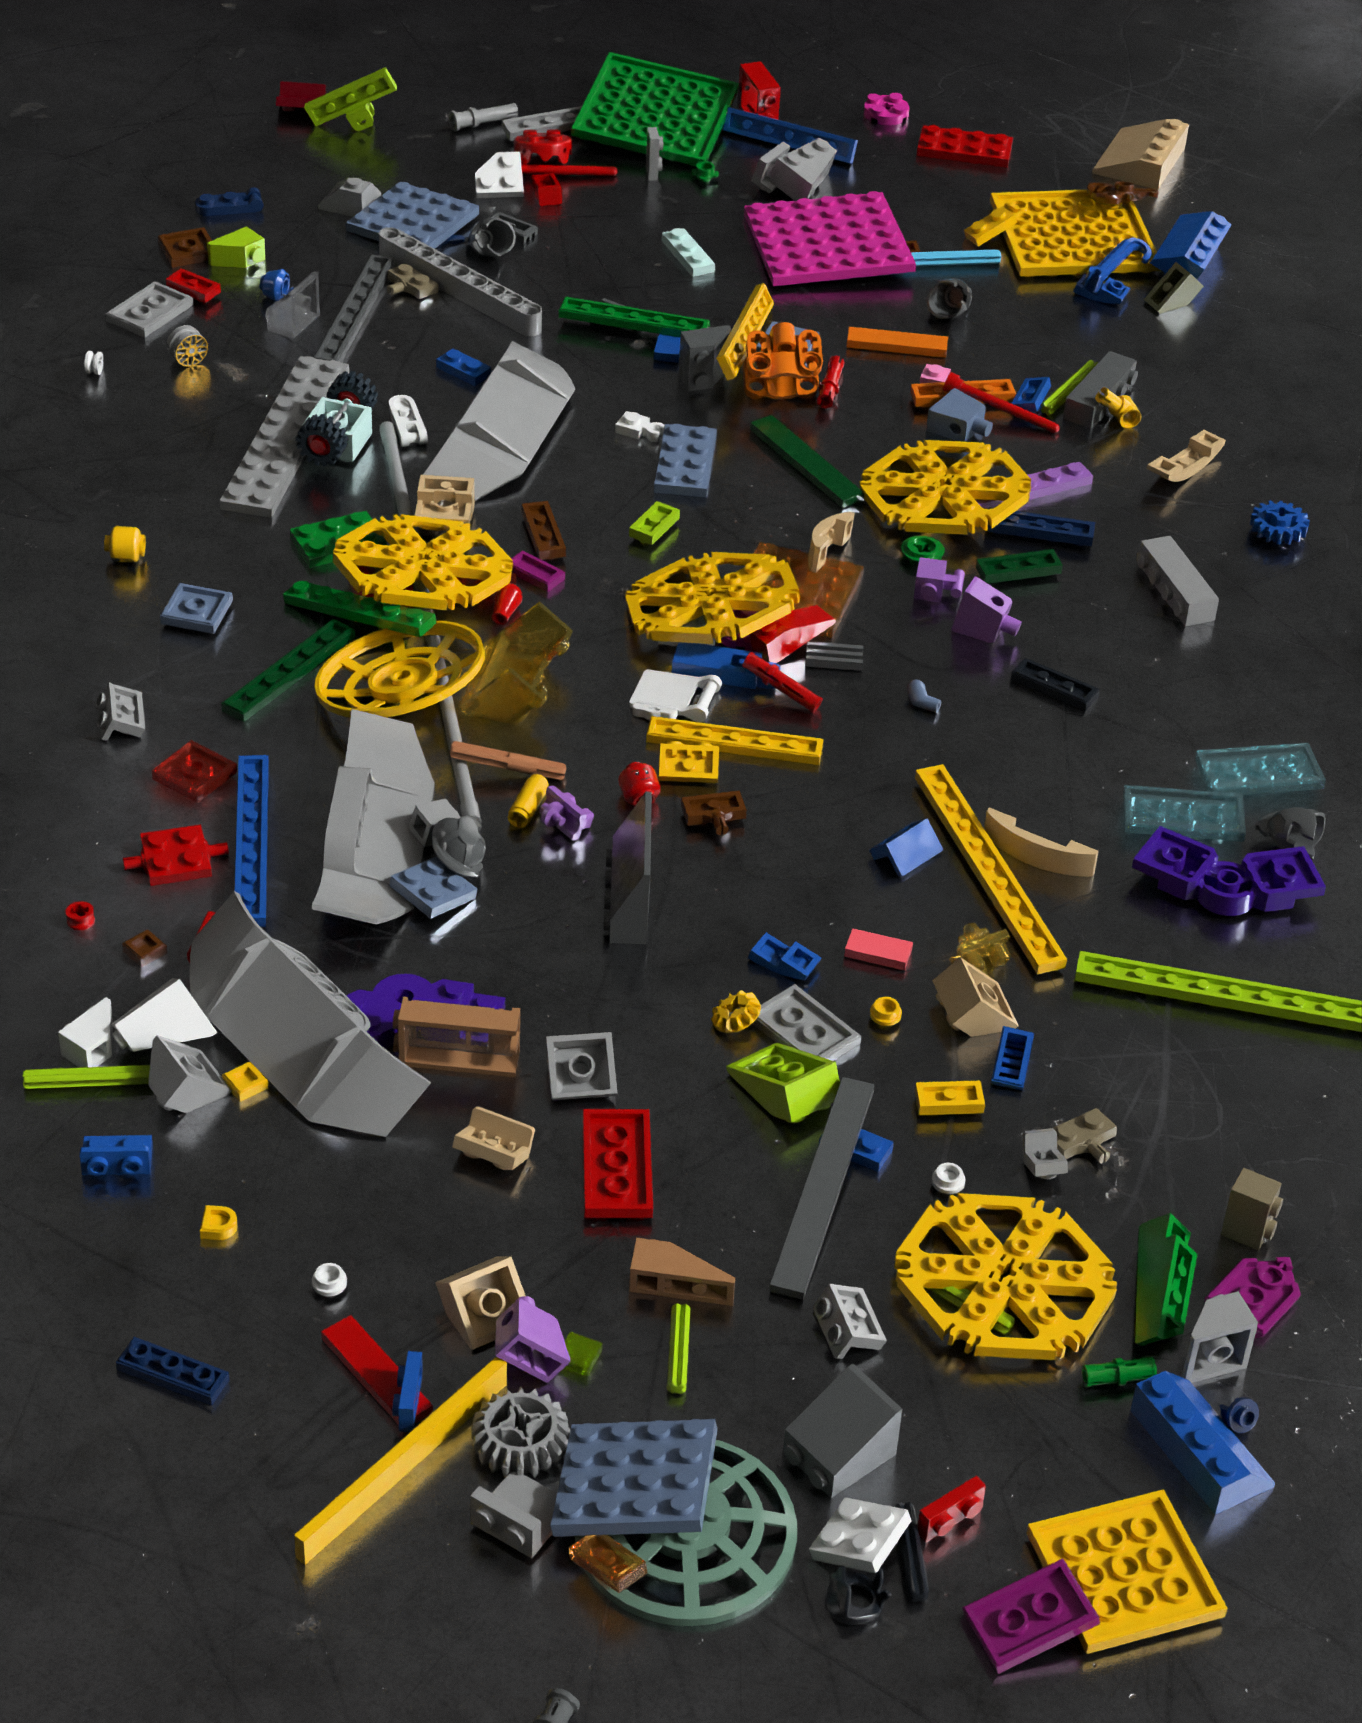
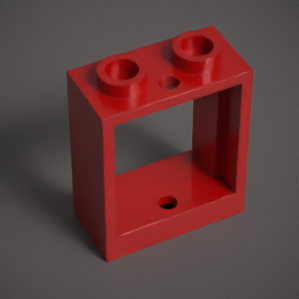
[737,61,781,120]

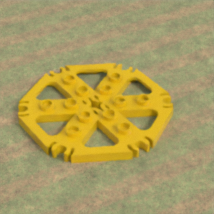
[860,440,1031,535]
[333,514,513,611]
[625,552,801,644]
[894,1193,1117,1360]

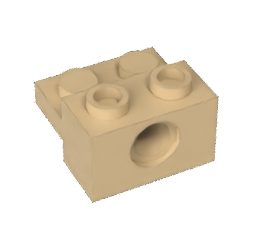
[415,475,475,524]

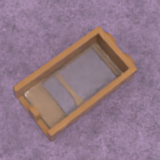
[393,997,520,1077]

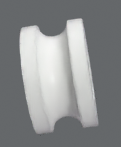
[85,351,103,375]

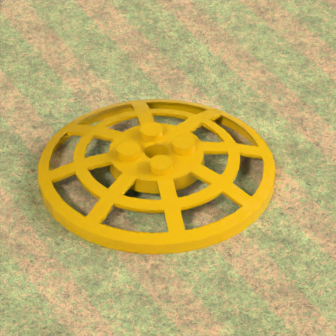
[314,621,485,718]

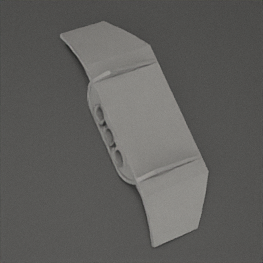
[423,341,575,501]
[312,709,435,924]
[190,891,431,1137]

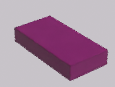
[511,550,565,592]

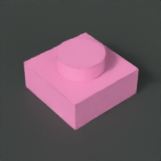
[919,364,951,384]

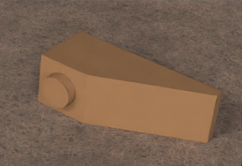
[629,1238,735,1306]

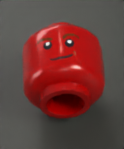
[618,762,661,806]

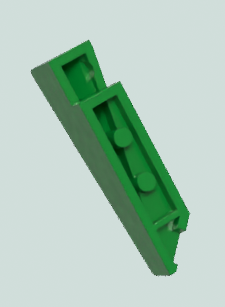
[1135,1212,1197,1346]

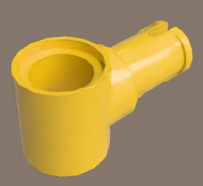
[1095,387,1142,428]

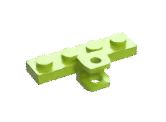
[304,67,397,131]

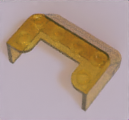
[458,601,573,724]

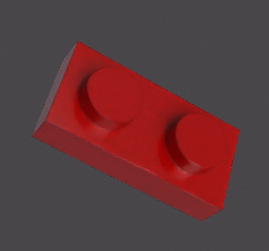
[166,268,221,303]
[918,1475,986,1542]

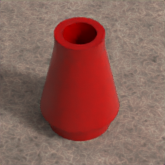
[492,583,523,625]

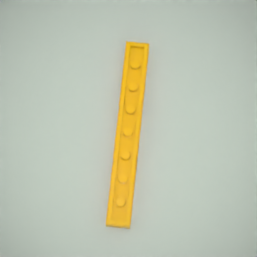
[716,283,774,381]
[294,1357,507,1565]

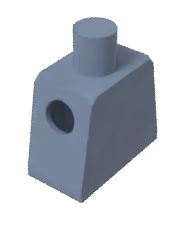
[926,388,993,442]

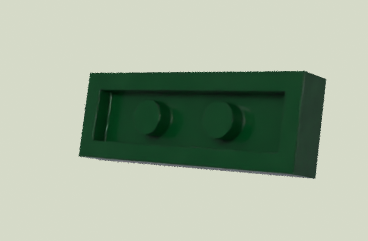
[976,549,1063,584]

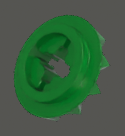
[901,536,945,564]

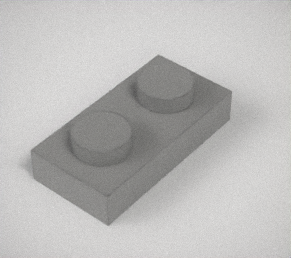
[646,127,663,181]

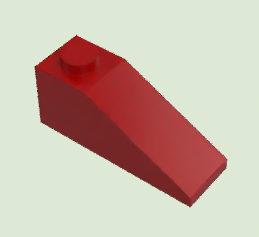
[750,605,835,663]

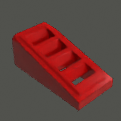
[531,173,562,206]

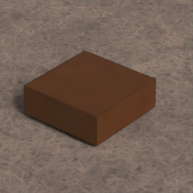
[122,929,167,968]

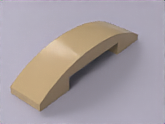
[1147,430,1226,482]
[808,512,855,572]
[984,807,1098,877]

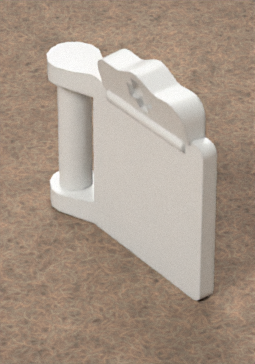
[629,669,722,723]

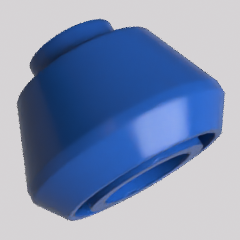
[259,269,290,303]

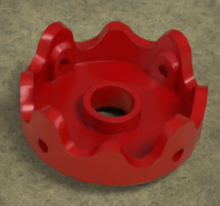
[514,129,572,165]

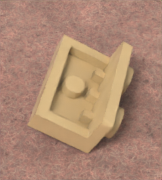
[452,1106,535,1170]

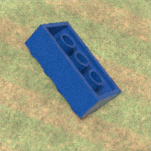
[1150,211,1232,279]
[1130,1371,1275,1515]

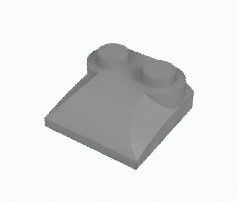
[546,1032,618,1100]

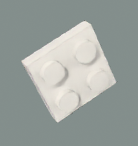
[809,1497,911,1573]

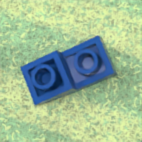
[1073,274,1131,304]

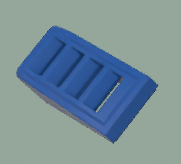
[991,1026,1035,1091]

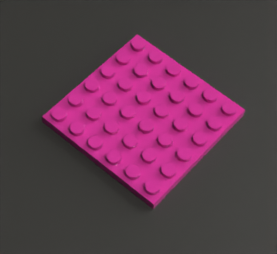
[744,191,916,286]

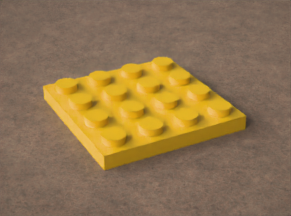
[1026,1489,1227,1654]

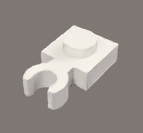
[615,411,665,442]

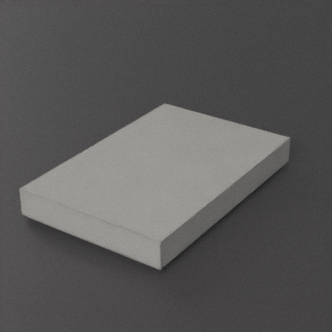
[105,281,194,338]
[752,984,861,1061]

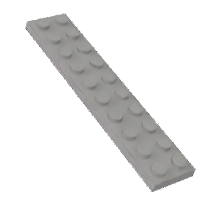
[219,356,349,518]

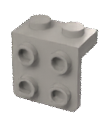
[470,1471,557,1558]

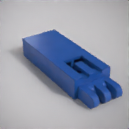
[672,642,781,689]

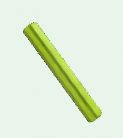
[1040,360,1098,415]
[22,1065,150,1089]

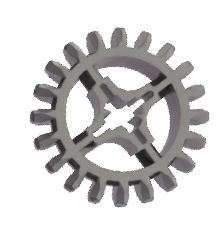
[471,1387,570,1478]

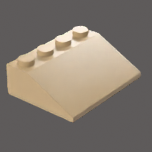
[1092,119,1189,190]

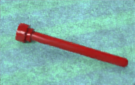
[521,164,618,176]
[943,372,1060,433]

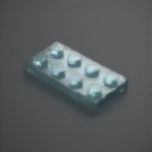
[1195,742,1326,797]
[1123,785,1246,842]

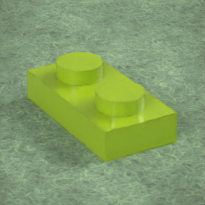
[629,501,680,545]

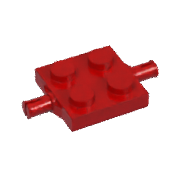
[123,824,229,886]

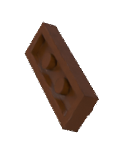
[521,501,566,560]

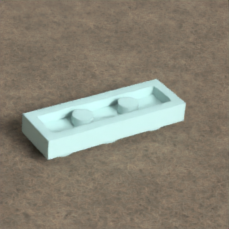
[662,228,715,277]

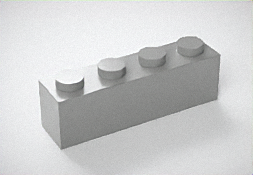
[1137,536,1219,627]

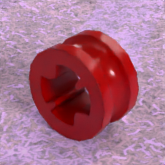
[65,901,95,930]

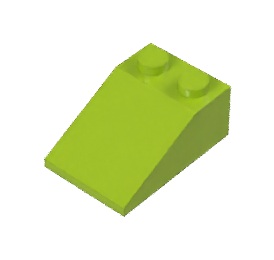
[726,1042,840,1123]

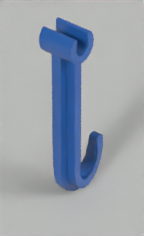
[1083,238,1152,293]

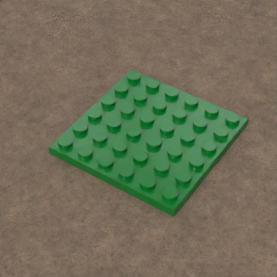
[571,52,740,167]

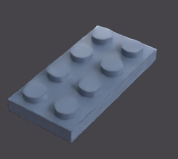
[654,424,717,498]

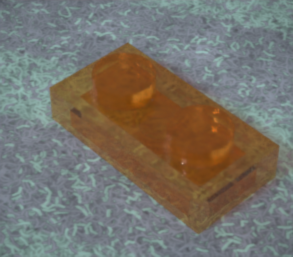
[568,1535,648,1593]

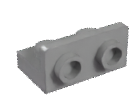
[751,142,791,193]
[95,683,145,741]
[813,1284,887,1359]

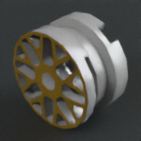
[167,325,208,367]

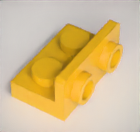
[658,741,719,783]

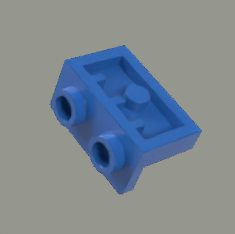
[79,1135,153,1175]

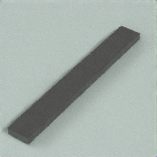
[314,255,395,363]
[770,1077,875,1300]

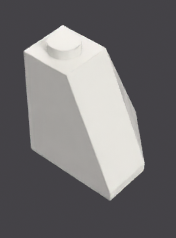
[111,978,217,1052]

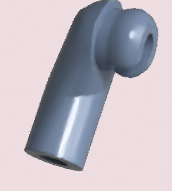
[907,679,941,713]

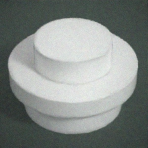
[931,1163,965,1194]
[312,1263,347,1296]

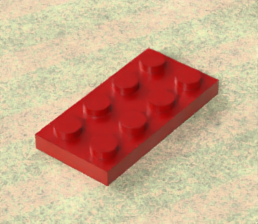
[917,125,1013,168]
[583,1109,653,1218]

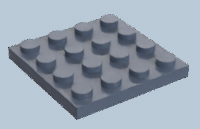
[346,182,479,249]
[550,1419,717,1537]

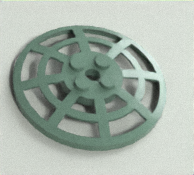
[574,1440,797,1626]

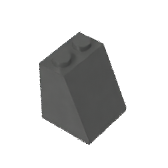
[783,1364,903,1499]

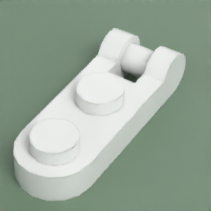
[389,395,428,447]

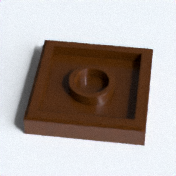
[157,227,212,268]

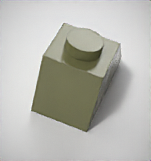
[1143,262,1204,314]

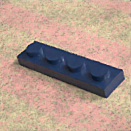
[986,507,1096,546]

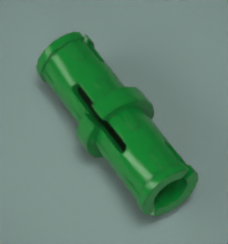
[1081,1356,1157,1388]

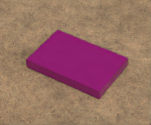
[962,1558,1100,1674]

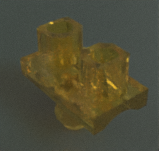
[950,923,1011,971]

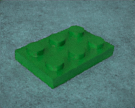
[290,511,387,568]

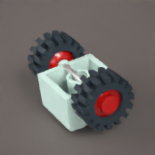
[295,371,378,466]

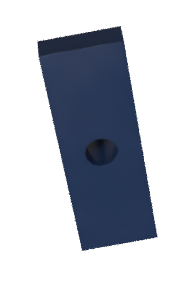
[116,1337,229,1406]

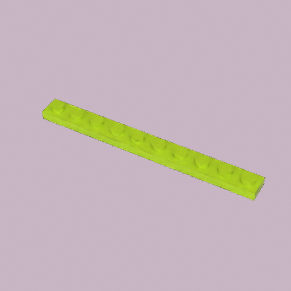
[1075,951,1362,1032]

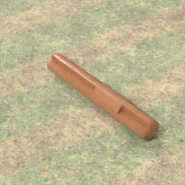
[450,741,566,781]

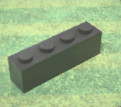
[1063,351,1138,429]

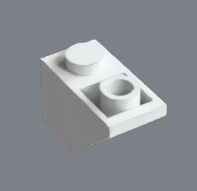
[58,997,113,1067]

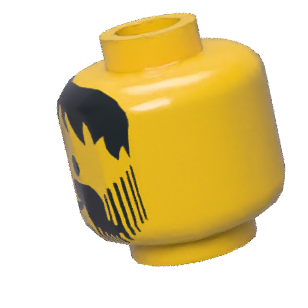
[104,526,146,563]

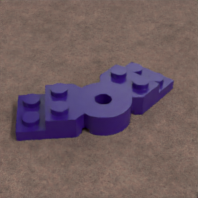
[1132,826,1326,916]
[346,974,505,1049]

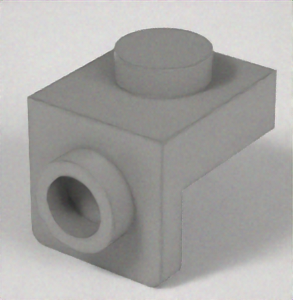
[1023,1128,1068,1179]

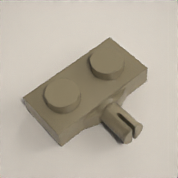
[387,264,439,299]
[1053,1108,1117,1164]

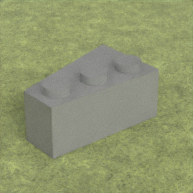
[769,138,837,201]

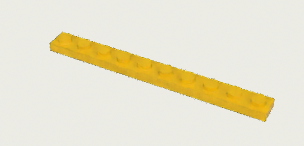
[915,764,1067,974]

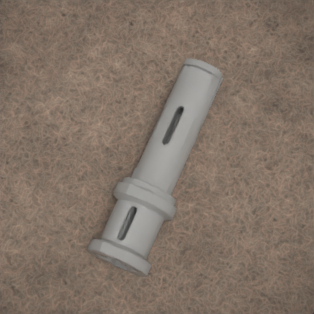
[449,103,518,132]

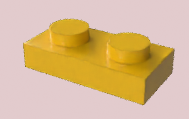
[964,206,1017,247]
[914,1080,985,1115]

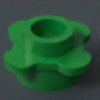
[691,161,719,182]

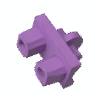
[539,785,594,840]

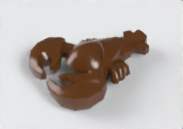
[1087,181,1159,205]

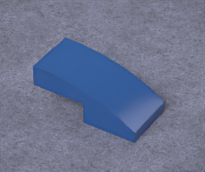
[748,932,821,980]

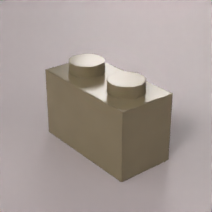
[1221,1168,1284,1251]

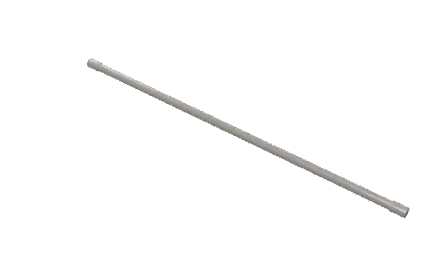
[379,421,481,823]

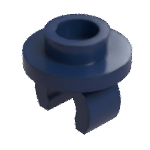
[1219,1397,1259,1433]

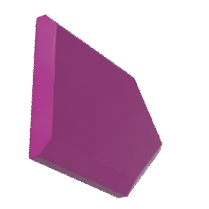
[1204,1257,1301,1338]

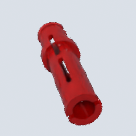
[817,355,845,409]
[742,652,823,713]

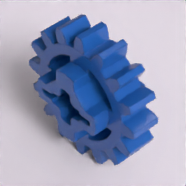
[1250,500,1310,545]

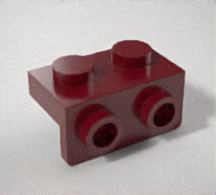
[276,81,326,112]

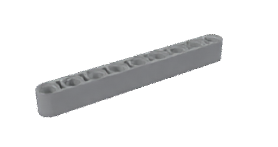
[379,227,542,337]

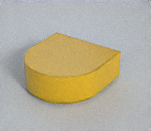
[200,1205,237,1240]

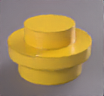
[870,997,902,1026]

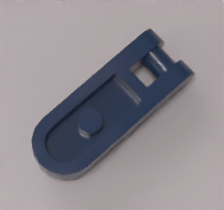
[195,187,264,216]

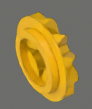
[711,990,761,1033]

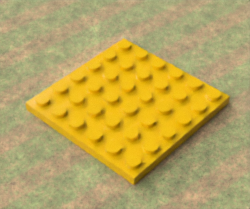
[990,190,1161,278]

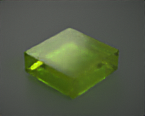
[564,1332,603,1376]

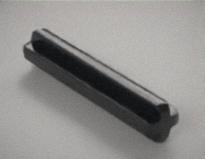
[895,1502,929,1602]

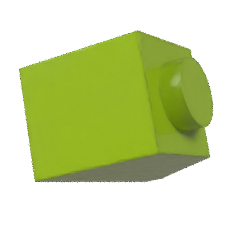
[207,227,265,268]

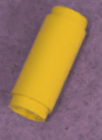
[508,774,549,828]

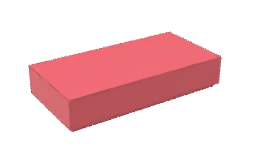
[844,929,913,971]

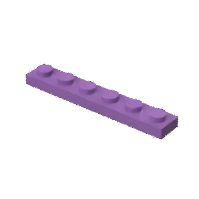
[975,462,1093,509]

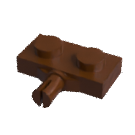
[681,790,747,835]

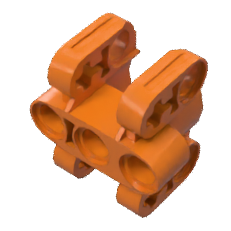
[743,322,823,400]

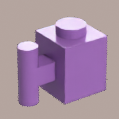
[914,557,965,602]

